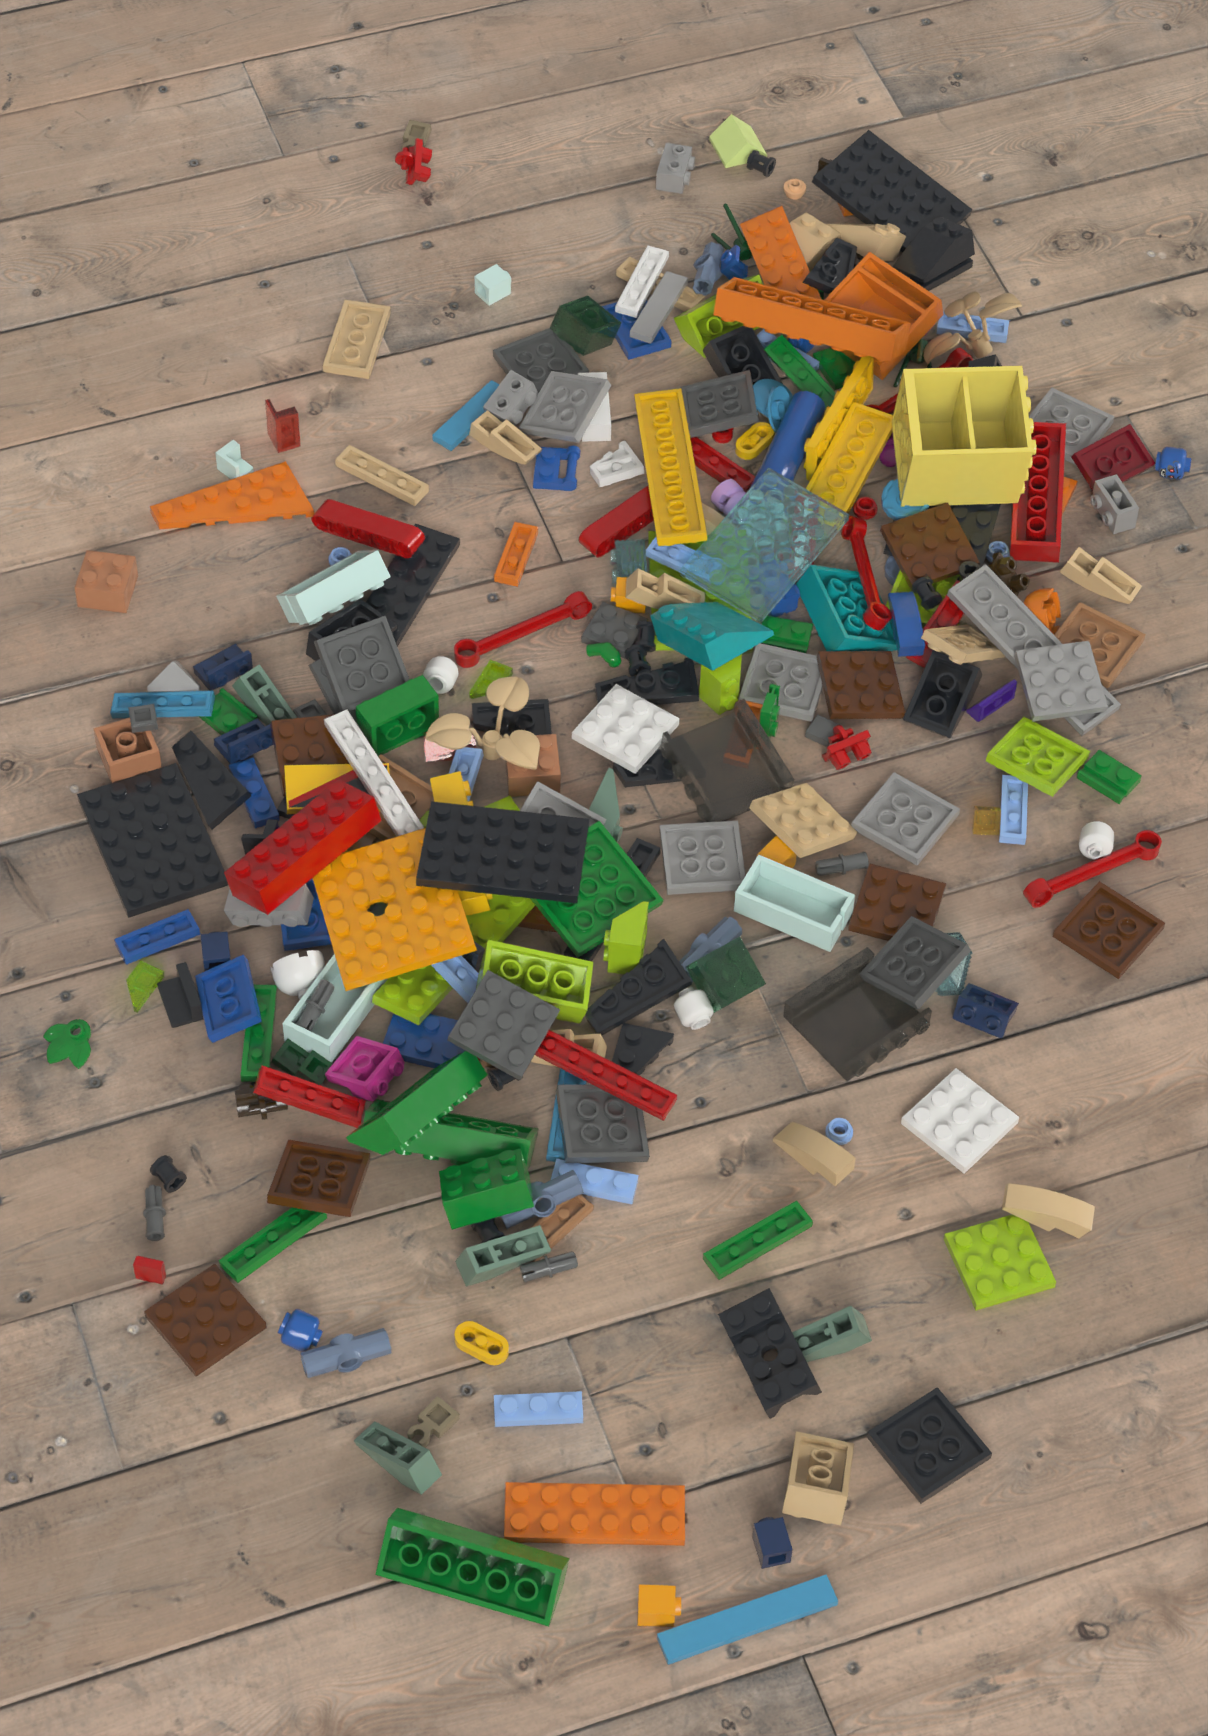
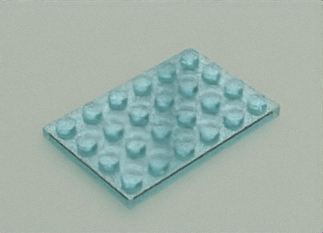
[680,467,849,623]

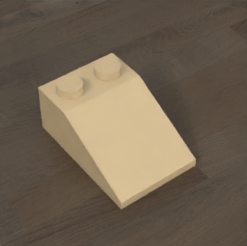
[790,212,841,271]
[826,223,906,261]
[782,1432,854,1525]

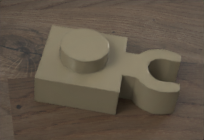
[401,120,432,151]
[407,1396,460,1448]

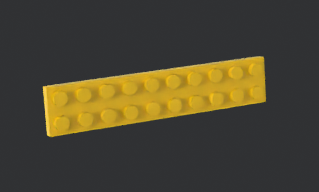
[634,388,707,546]

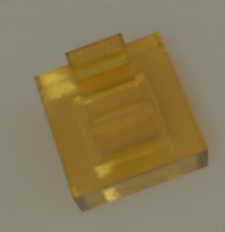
[972,806,1001,835]

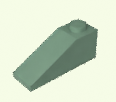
[232,664,297,726]
[589,768,623,842]
[455,1225,551,1287]
[777,1306,872,1362]
[354,1421,442,1495]

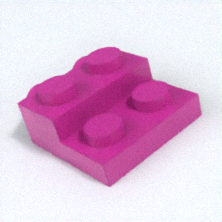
[325,1036,405,1102]

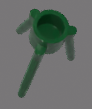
[711,203,753,261]
[893,339,932,388]

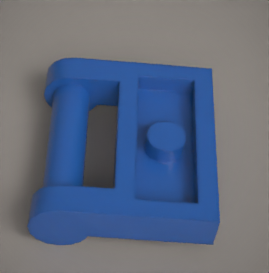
[533,446,581,491]

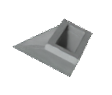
[147,661,201,692]

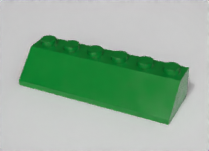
[346,1050,488,1155]
[364,1099,539,1169]
[375,1507,570,1627]

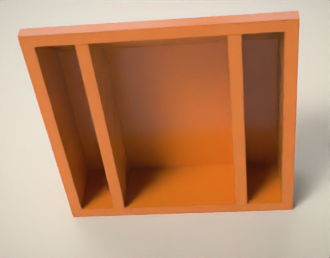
[825,252,944,380]

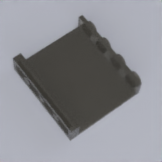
[660,699,795,822]
[783,947,932,1081]

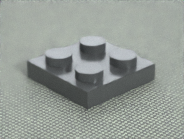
[581,602,648,659]

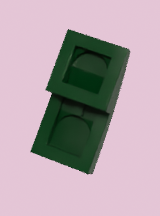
[271,1039,333,1085]

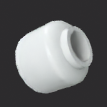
[423,656,459,694]
[1079,821,1114,860]
[674,987,714,1030]

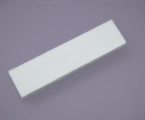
[615,245,669,318]

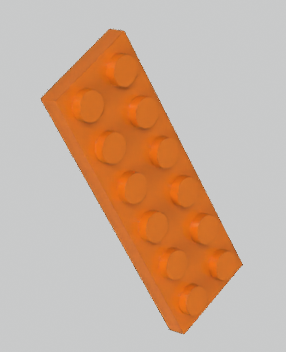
[740,206,822,300]
[504,1482,685,1546]

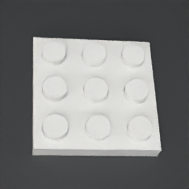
[572,684,679,774]
[901,1068,1019,1173]

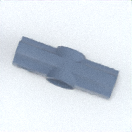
[693,242,724,296]
[679,916,742,983]
[500,1170,584,1229]
[300,1328,392,1378]

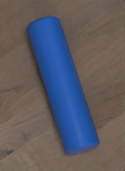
[749,391,826,504]

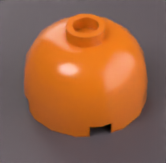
[1023,588,1061,635]

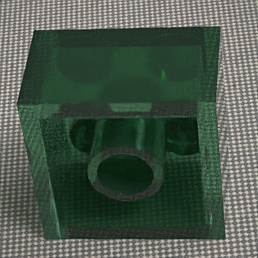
[550,295,621,356]
[686,937,766,1013]

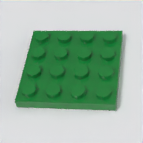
[530,821,663,958]

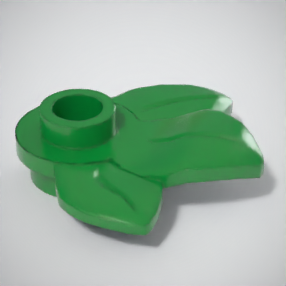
[43,1019,91,1069]

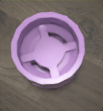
[711,479,753,525]

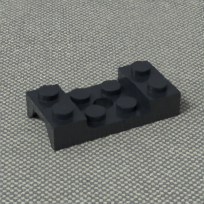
[718,1288,822,1419]

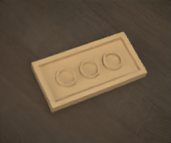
[323,300,391,379]
[921,624,1005,665]

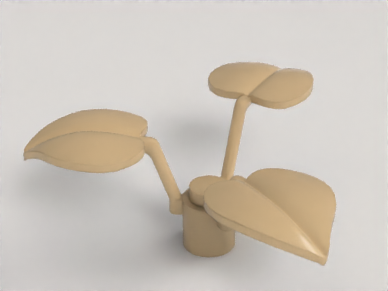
[924,292,1022,365]
[426,677,540,770]

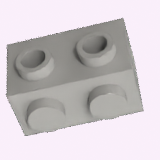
[656,143,696,194]
[483,370,538,426]
[1091,474,1139,534]

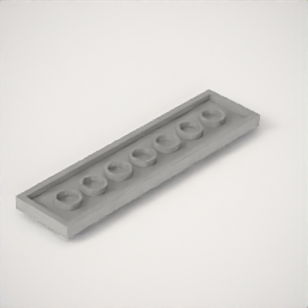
[947,564,1121,736]

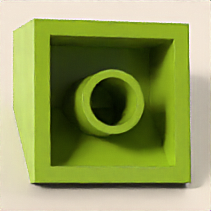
[699,654,742,715]
[603,901,649,975]

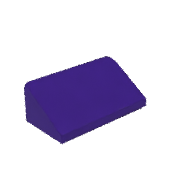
[966,679,1017,722]

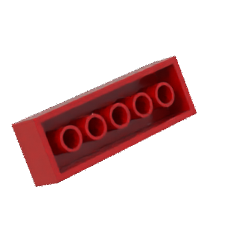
[1010,422,1066,563]
[224,779,382,915]

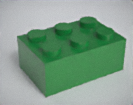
[356,675,439,757]
[439,1148,534,1230]

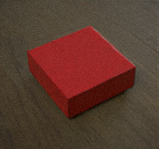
[133,1256,166,1284]

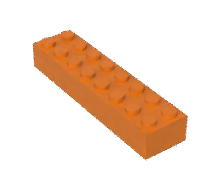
[713,277,911,363]

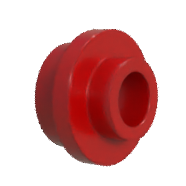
[853,497,878,520]

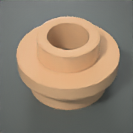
[784,179,806,200]

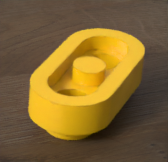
[735,422,774,460]
[454,1321,509,1365]

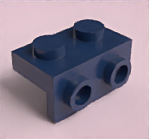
[214,719,274,764]

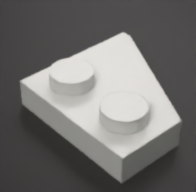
[590,441,644,487]

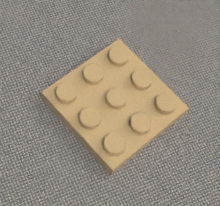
[749,783,857,858]

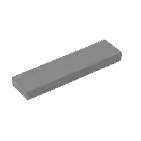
[630,271,688,344]

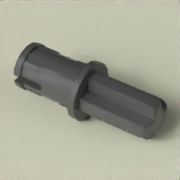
[815,852,869,876]
[296,980,334,1032]
[143,1185,166,1241]
[520,1251,578,1283]

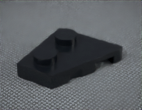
[612,1023,674,1076]

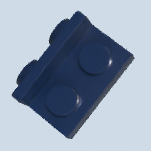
[193,643,253,691]
[953,983,1019,1038]

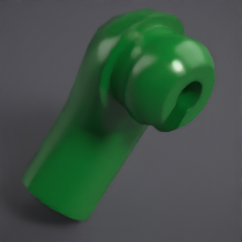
[586,642,622,668]

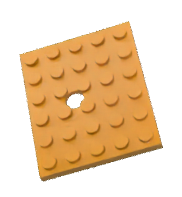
[313,828,477,991]

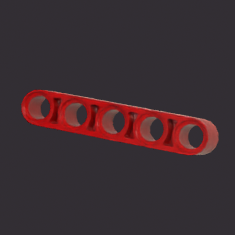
[578,486,654,558]
[311,499,425,558]

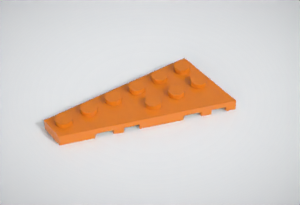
[150,461,314,529]

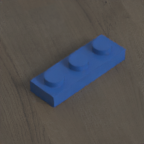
[229,758,280,829]
[114,909,200,965]

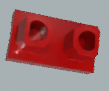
[395,138,432,185]
[822,725,872,770]

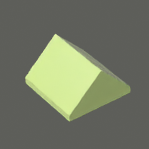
[709,114,767,168]

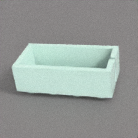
[276,550,390,625]
[734,855,855,952]
[283,954,388,1063]

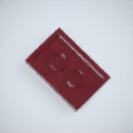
[1071,424,1156,491]

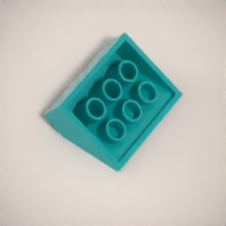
[796,565,897,652]
[650,602,774,671]

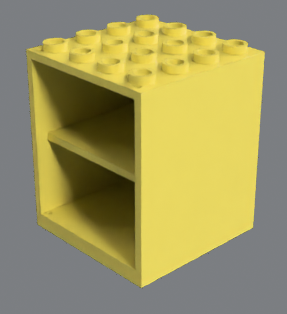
[892,366,1036,507]

